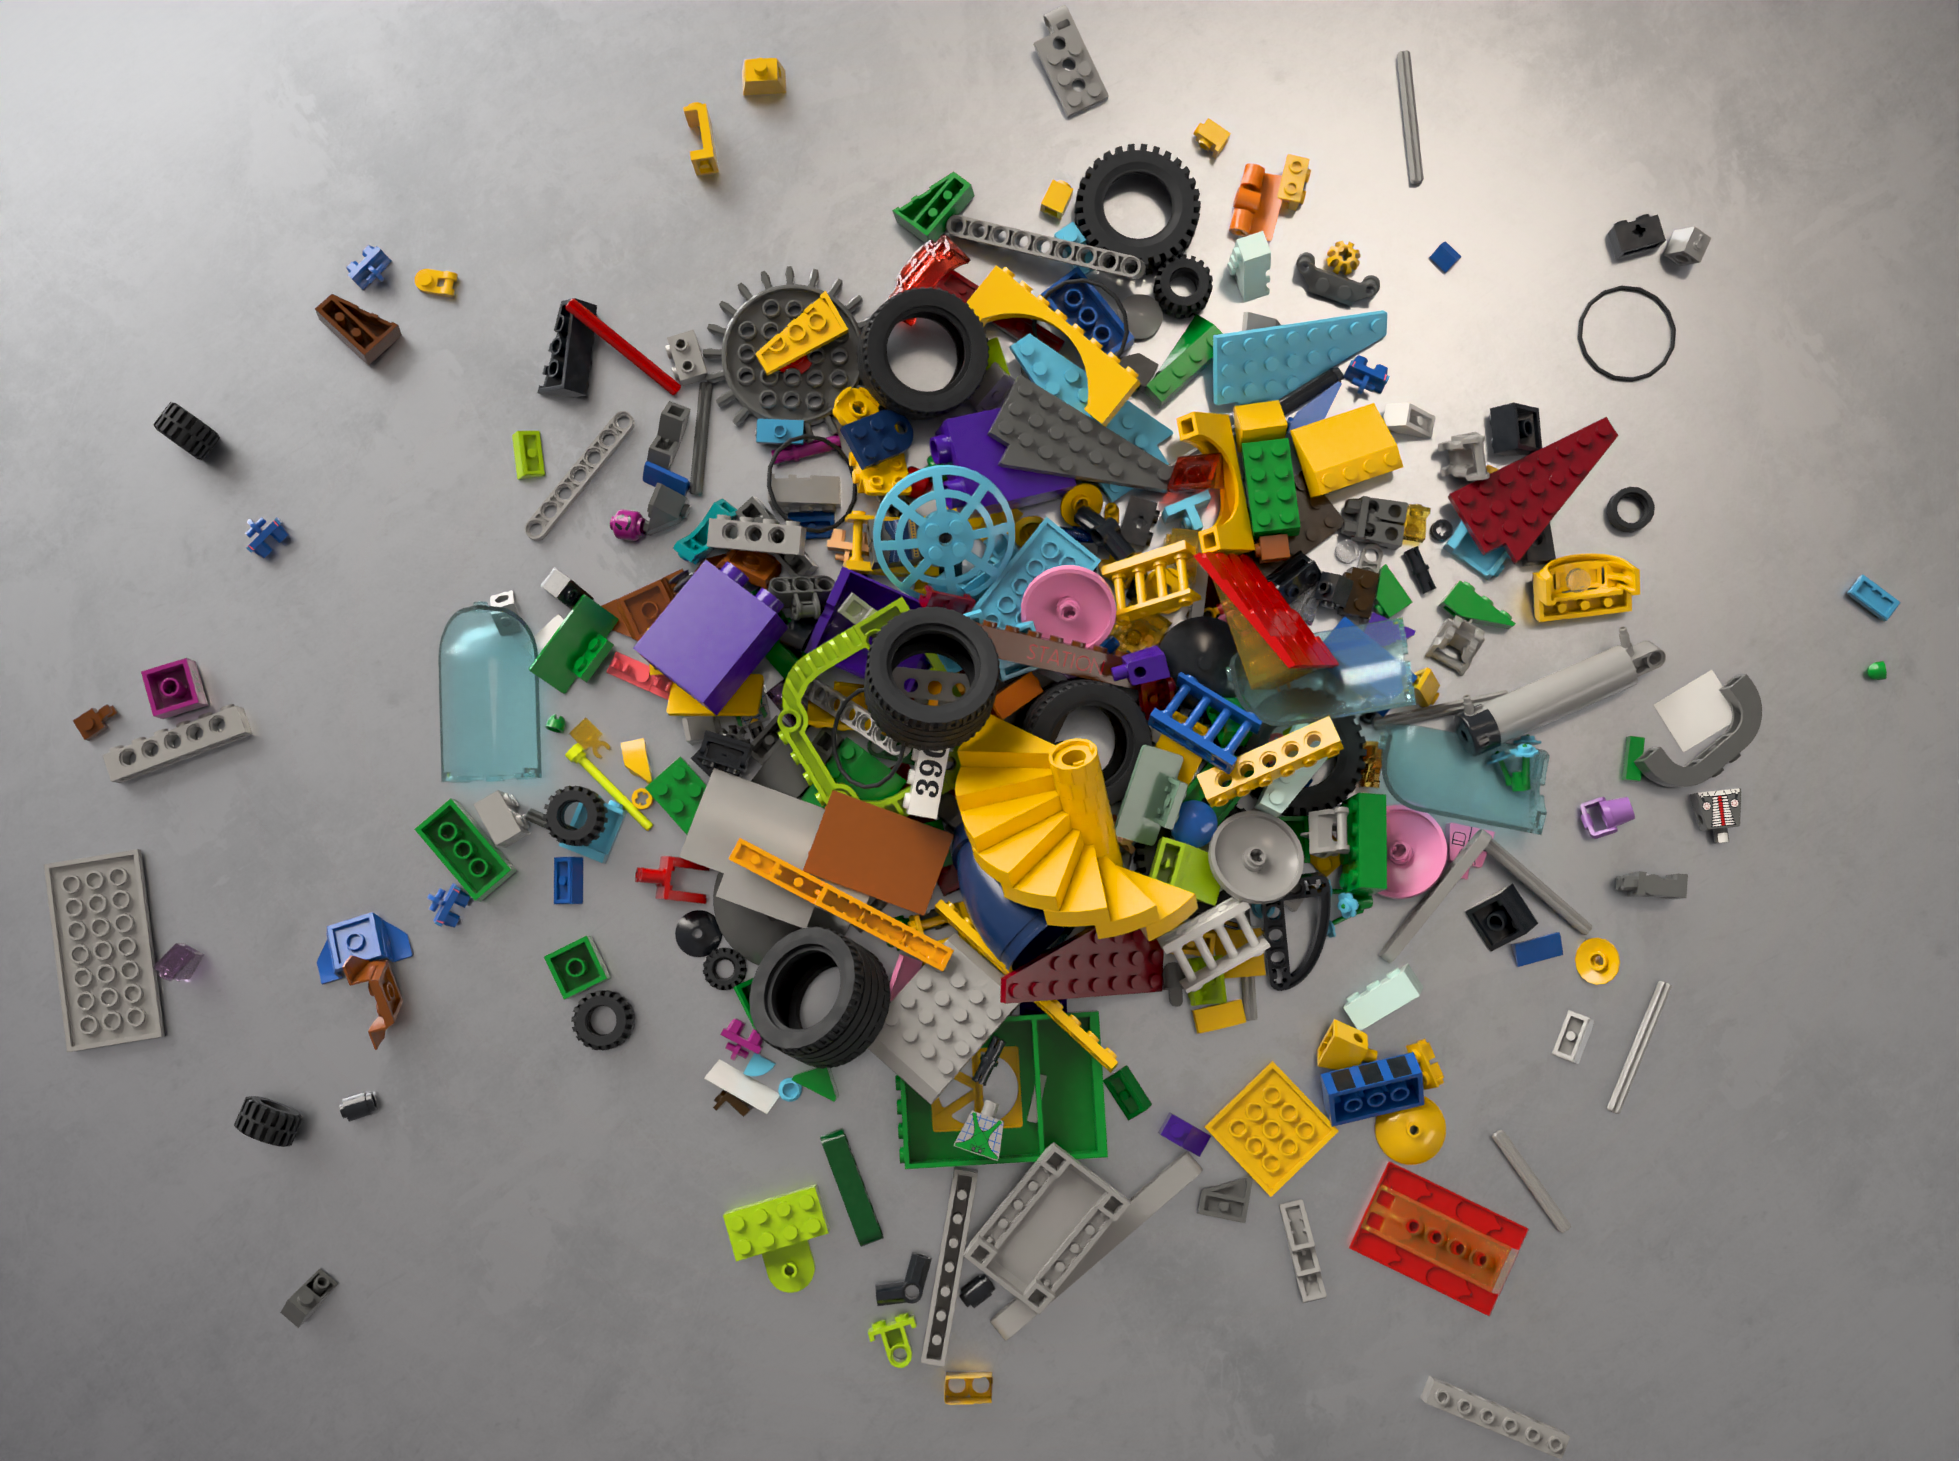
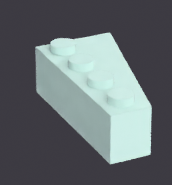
[1254,719,1342,817]

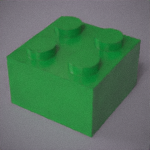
[544,936,611,1000]

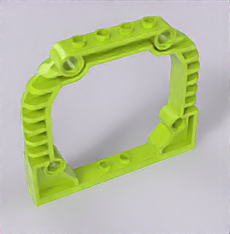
[777,597,962,817]

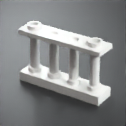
[1157,896,1271,993]

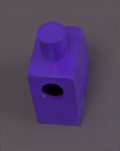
[1111,645,1170,685]

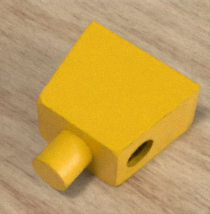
[742,58,786,95]
[1317,1019,1378,1070]

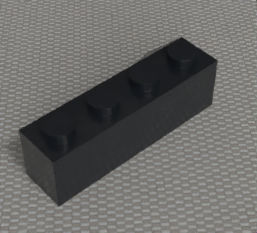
[537,298,597,398]

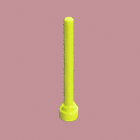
[565,743,653,831]

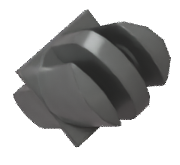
[1162,962,1186,1007]

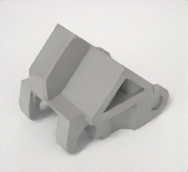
[1438,432,1490,481]
[1425,615,1485,676]
[1300,807,1350,858]

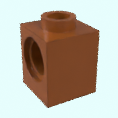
[1254,534,1290,564]

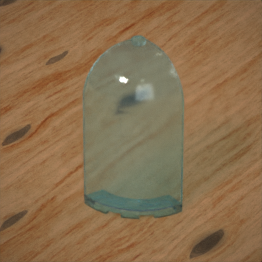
[438,601,542,783]
[1226,617,1416,726]
[1378,724,1550,835]

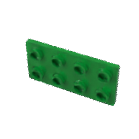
[529,594,619,694]

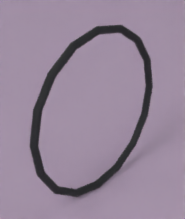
[1032,278,1129,358]
[1578,285,1676,382]
[767,434,857,533]
[832,688,906,789]

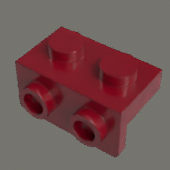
[1137,677,1178,721]

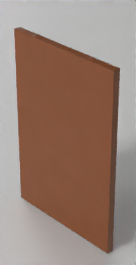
[803,790,954,916]

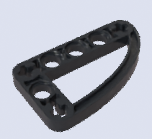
[1261,872,1331,991]

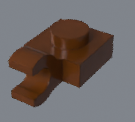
[73,704,118,741]

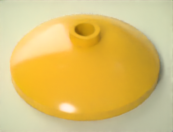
[1374,1096,1446,1165]

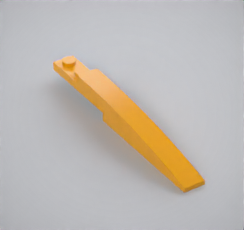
[728,838,954,971]

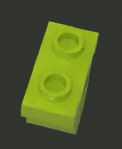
[868,1313,917,1368]

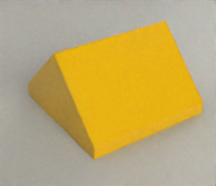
[1233,400,1288,452]

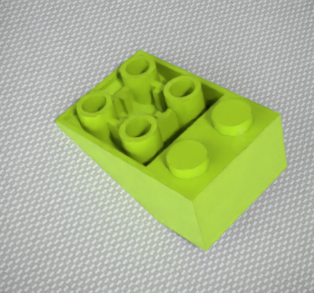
[1149,837,1221,906]

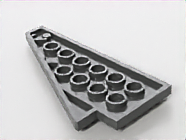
[987,375,1177,493]

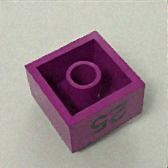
[141,658,208,719]

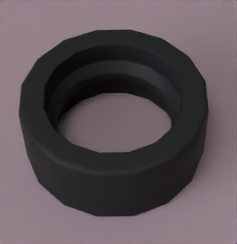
[1607,487,1655,533]

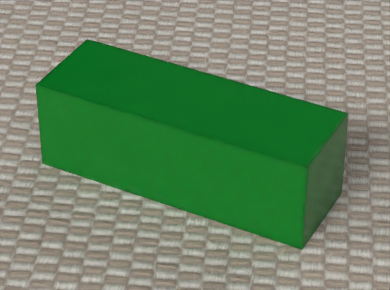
[1622,736,1645,782]

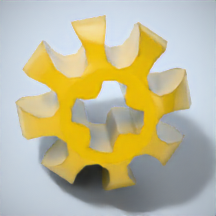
[1326,241,1361,276]

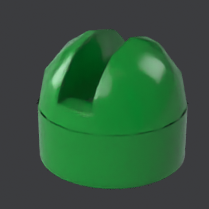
[1867,661,1887,680]
[545,714,566,733]

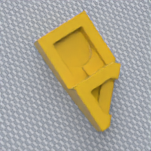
[621,738,653,784]

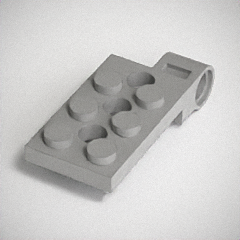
[1033,5,1109,117]

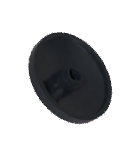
[1159,616,1250,711]

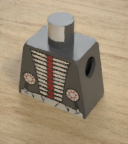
[1689,788,1741,843]

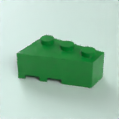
[892,172,975,247]

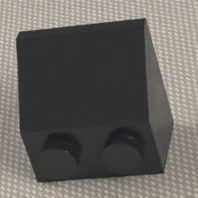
[1489,402,1542,456]
[1465,883,1538,951]

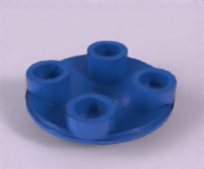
[1170,800,1218,848]

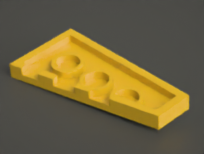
[756,291,849,376]

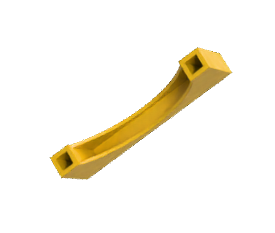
[966,265,1141,427]

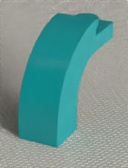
[673,498,738,565]

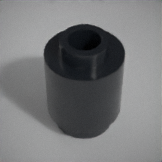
[339,1092,377,1122]
[959,1273,996,1308]

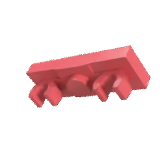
[606,651,672,700]

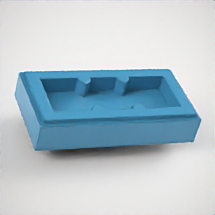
[756,419,804,445]
[1847,574,1901,622]

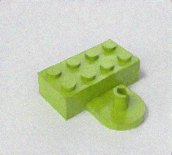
[723,1184,830,1293]

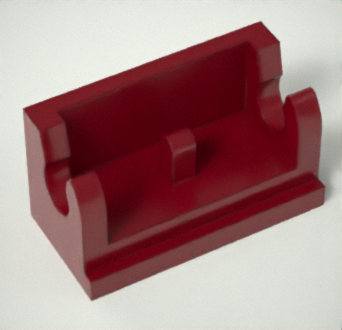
[918,585,976,614]

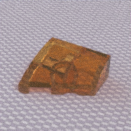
[1358,741,1384,789]

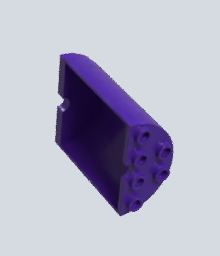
[804,566,931,698]

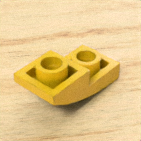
[1192,999,1246,1034]

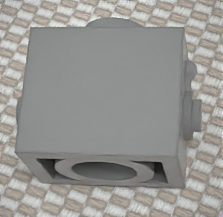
[1663,226,1711,266]

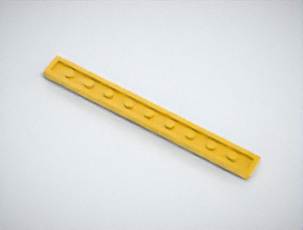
[934,899,1118,1073]

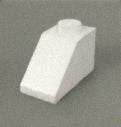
[1383,403,1435,438]

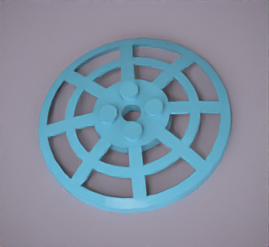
[873,465,1015,599]

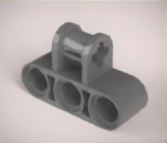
[768,575,835,621]

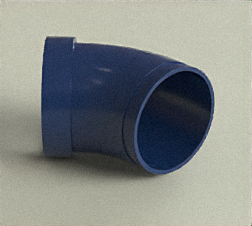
[952,821,1068,972]

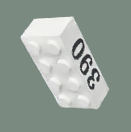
[903,748,949,819]

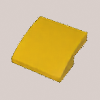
[1215,928,1266,978]

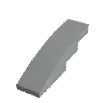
[1279,1199,1327,1303]

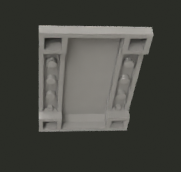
[867,933,1021,1105]
[964,1142,1131,1315]

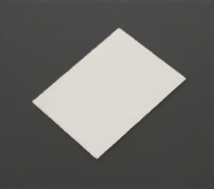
[1654,670,1732,752]
[704,1059,780,1114]

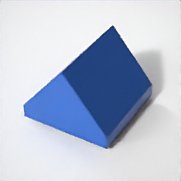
[1429,241,1462,273]

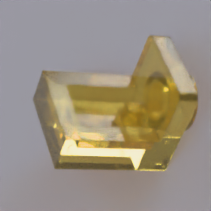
[1402,504,1431,543]

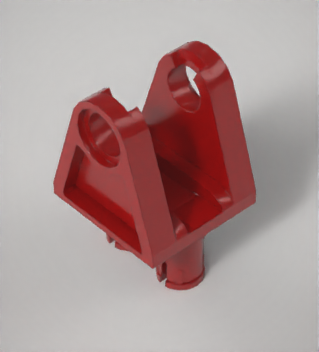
[635,856,710,904]

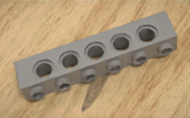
[102,704,253,783]
[1420,1375,1570,1460]

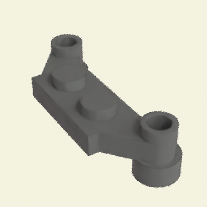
[1296,252,1380,306]

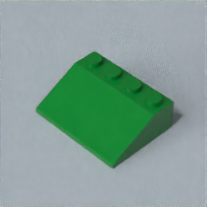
[800,737,907,809]

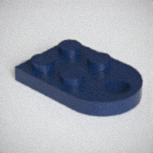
[840,410,914,470]

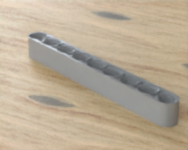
[946,215,1146,279]

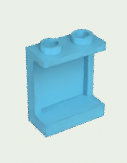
[1443,521,1511,580]
[558,796,627,864]

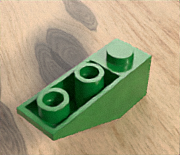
[1438,581,1516,629]

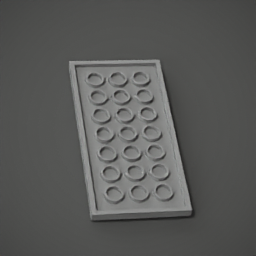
[44,849,165,1052]

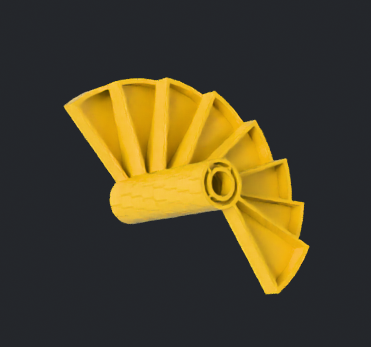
[955,714,1198,941]

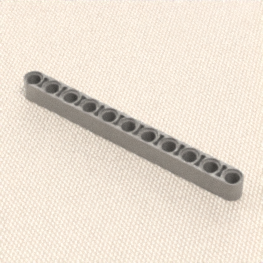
[990,1151,1203,1341]

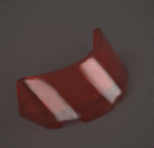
[888,235,971,327]

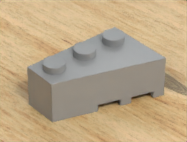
[768,474,841,514]

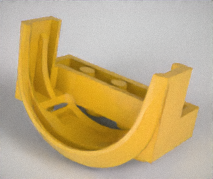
[1533,553,1640,622]

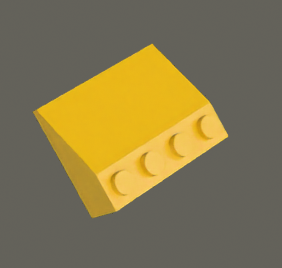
[1290,403,1404,497]

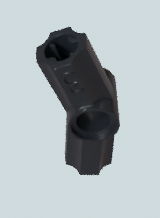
[1074,505,1136,562]

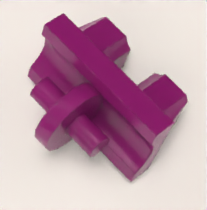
[720,1018,764,1061]

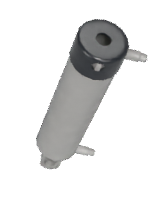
[1454,627,1666,757]

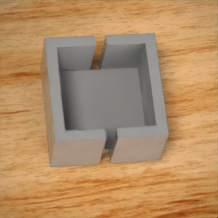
[473,790,530,848]

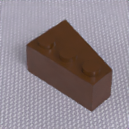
[315,294,402,366]

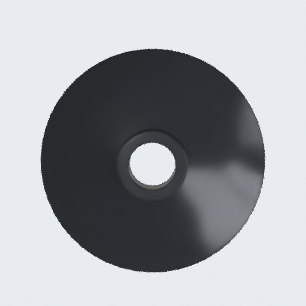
[675,910,722,957]

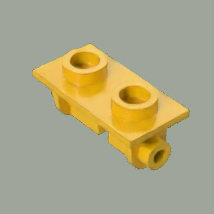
[1406,1038,1444,1090]

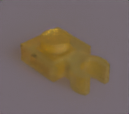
[569,717,612,759]

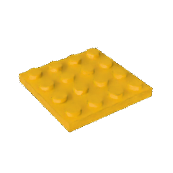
[1204,1061,1339,1197]

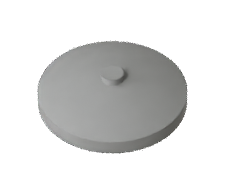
[1208,811,1304,904]

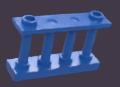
[1148,672,1263,775]

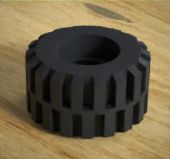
[1153,254,1213,318]
[153,402,220,460]
[543,785,608,846]
[571,990,635,1051]
[234,1096,303,1147]

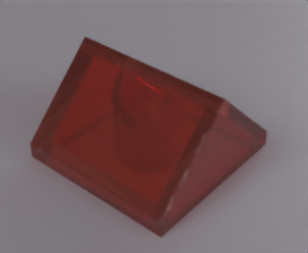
[1167,452,1225,493]

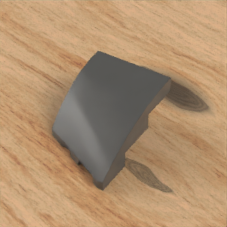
[751,742,810,799]

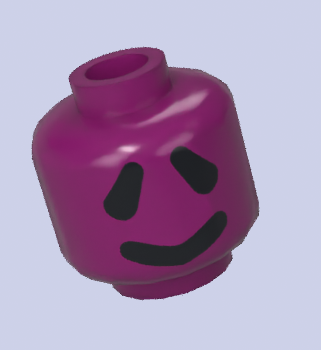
[610,509,646,541]

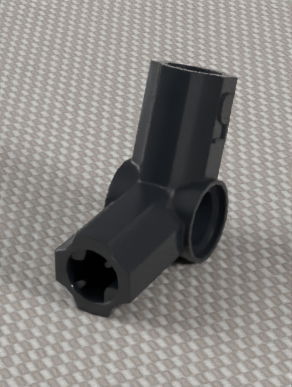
[875,1253,932,1306]

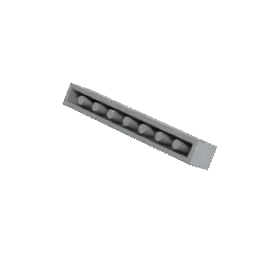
[921,1167,978,1367]

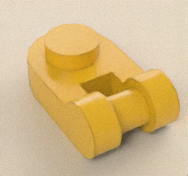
[415,269,458,298]

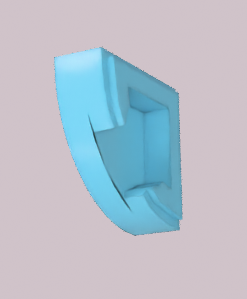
[743,1053,776,1076]

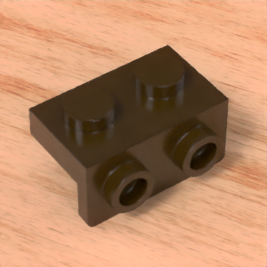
[1336,567,1380,619]
[713,1090,754,1117]

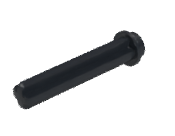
[1280,367,1344,416]

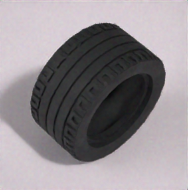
[856,287,989,420]
[864,607,1000,751]
[1016,678,1153,806]
[749,926,890,1069]

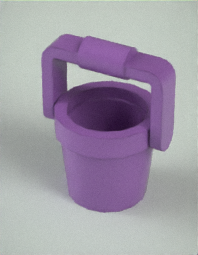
[1580,797,1635,839]

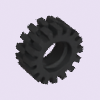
[703,948,747,990]

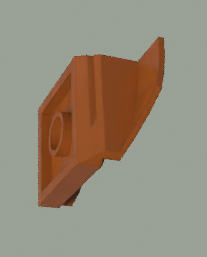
[694,550,781,591]
[602,568,684,641]
[342,956,403,1050]

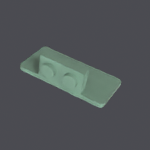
[1115,744,1188,846]

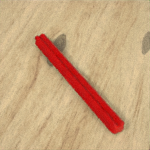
[565,299,681,395]

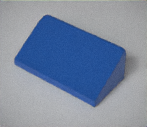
[642,461,690,497]
[788,511,835,539]
[554,857,583,904]
[1511,932,1563,967]

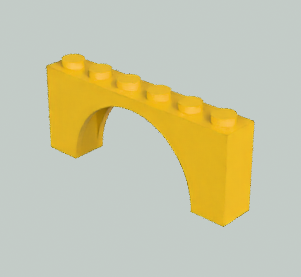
[1176,411,1255,555]

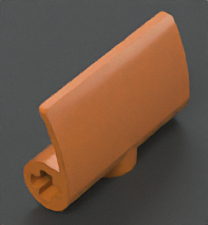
[1229,164,1282,242]

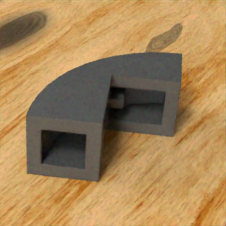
[647,401,691,470]

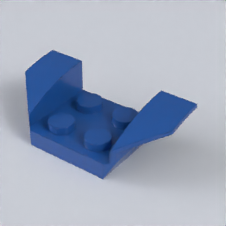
[317,912,413,985]

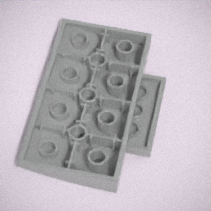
[679,768,870,928]

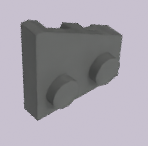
[1197,1177,1253,1223]

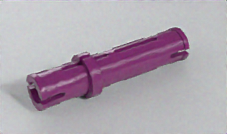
[771,434,842,465]

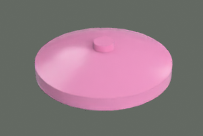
[1021,565,1116,649]
[1378,805,1448,899]

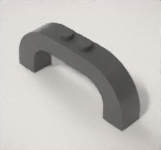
[1634,674,1762,787]

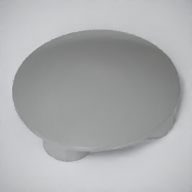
[1117,294,1163,339]

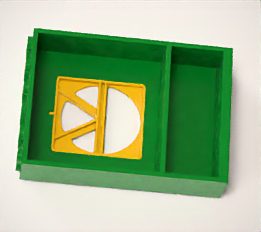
[895,1010,1108,1169]

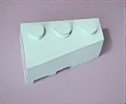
[1227,231,1271,303]
[1343,963,1423,1031]

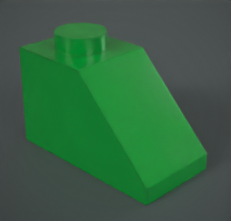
[1373,564,1413,619]

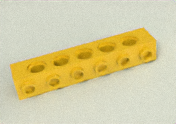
[1196,716,1344,808]

